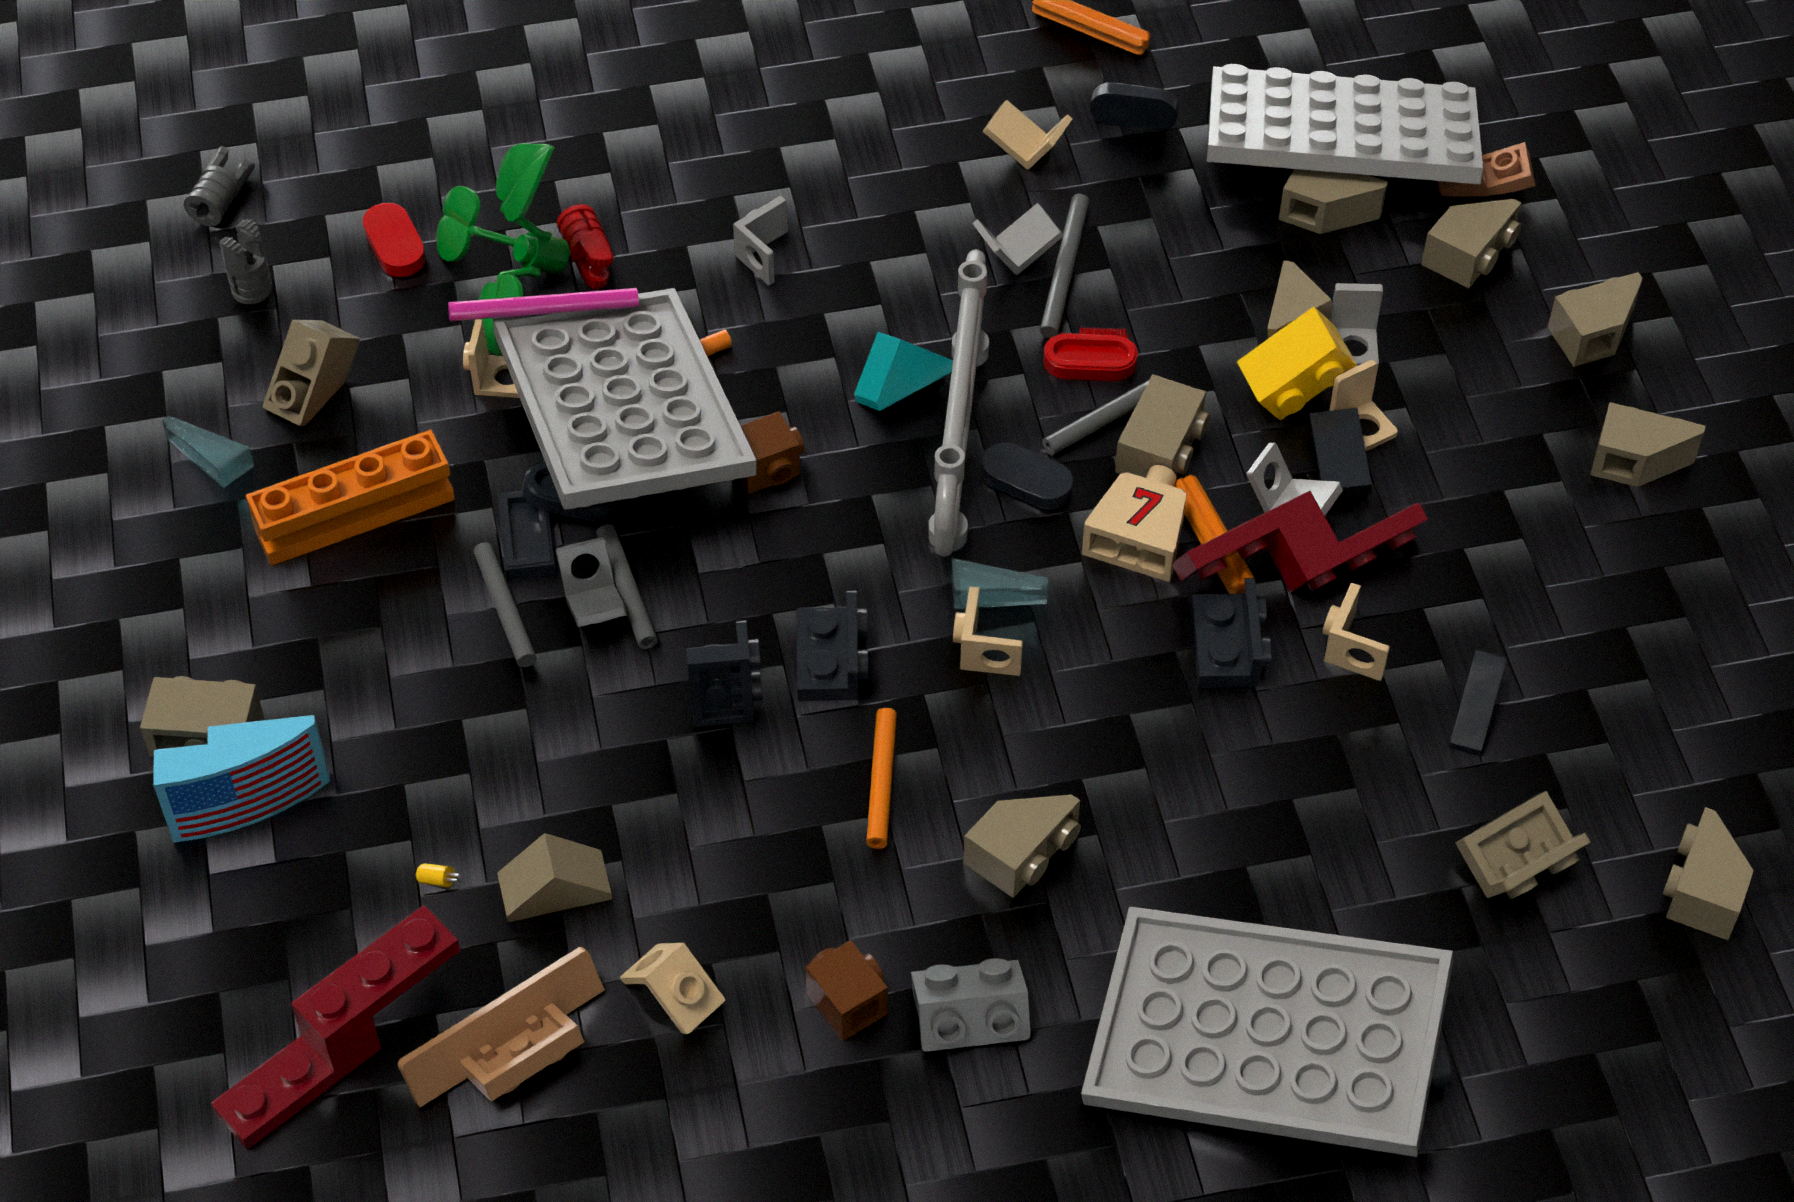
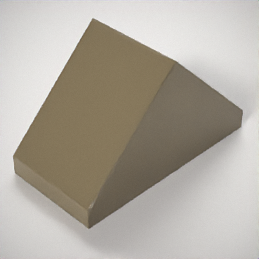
[1267,261,1332,339]
[497,833,612,922]

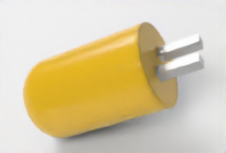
[416,863,460,888]

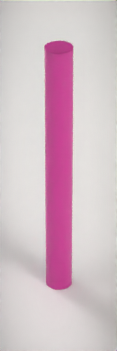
[448,288,639,321]

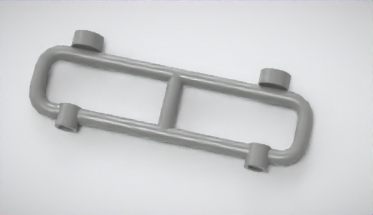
[928,249,989,557]

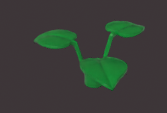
[436,143,570,356]

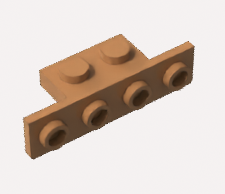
[398,947,605,1107]

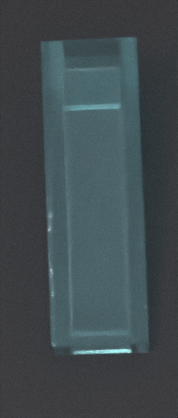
[162,416,254,488]
[951,558,1048,609]

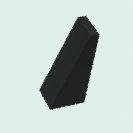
[1449,650,1507,756]

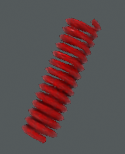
[1079,327,1128,339]

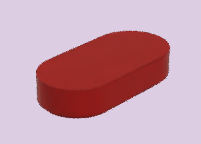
[363,203,426,277]
[1043,333,1138,381]

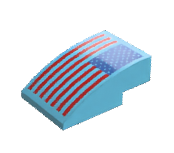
[154,715,330,843]

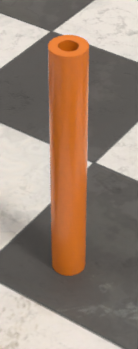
[866,708,897,849]

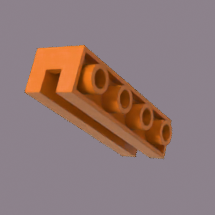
[246,429,455,566]

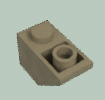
[1279,169,1388,234]
[1421,199,1521,288]
[1547,272,1643,367]
[262,320,360,426]
[1590,402,1705,487]
[964,795,1081,898]
[1663,807,1754,940]

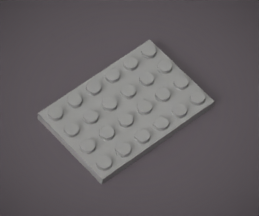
[1207,64,1483,184]
[493,288,756,510]
[1081,906,1453,1157]

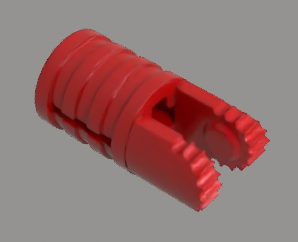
[556,204,614,290]

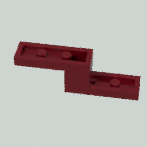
[1172,491,1428,592]
[211,905,460,1150]

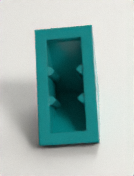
[854,332,953,411]

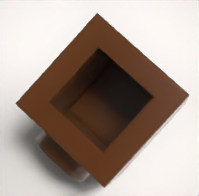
[739,411,805,495]
[805,940,888,1041]

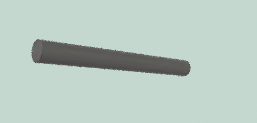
[1040,194,1089,338]

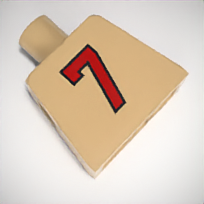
[1082,465,1187,582]

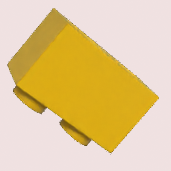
[1237,306,1357,421]

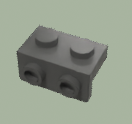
[911,958,1030,1051]

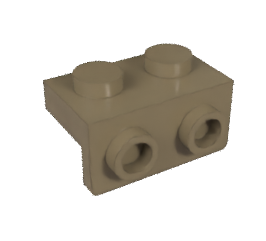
[1455,791,1590,899]

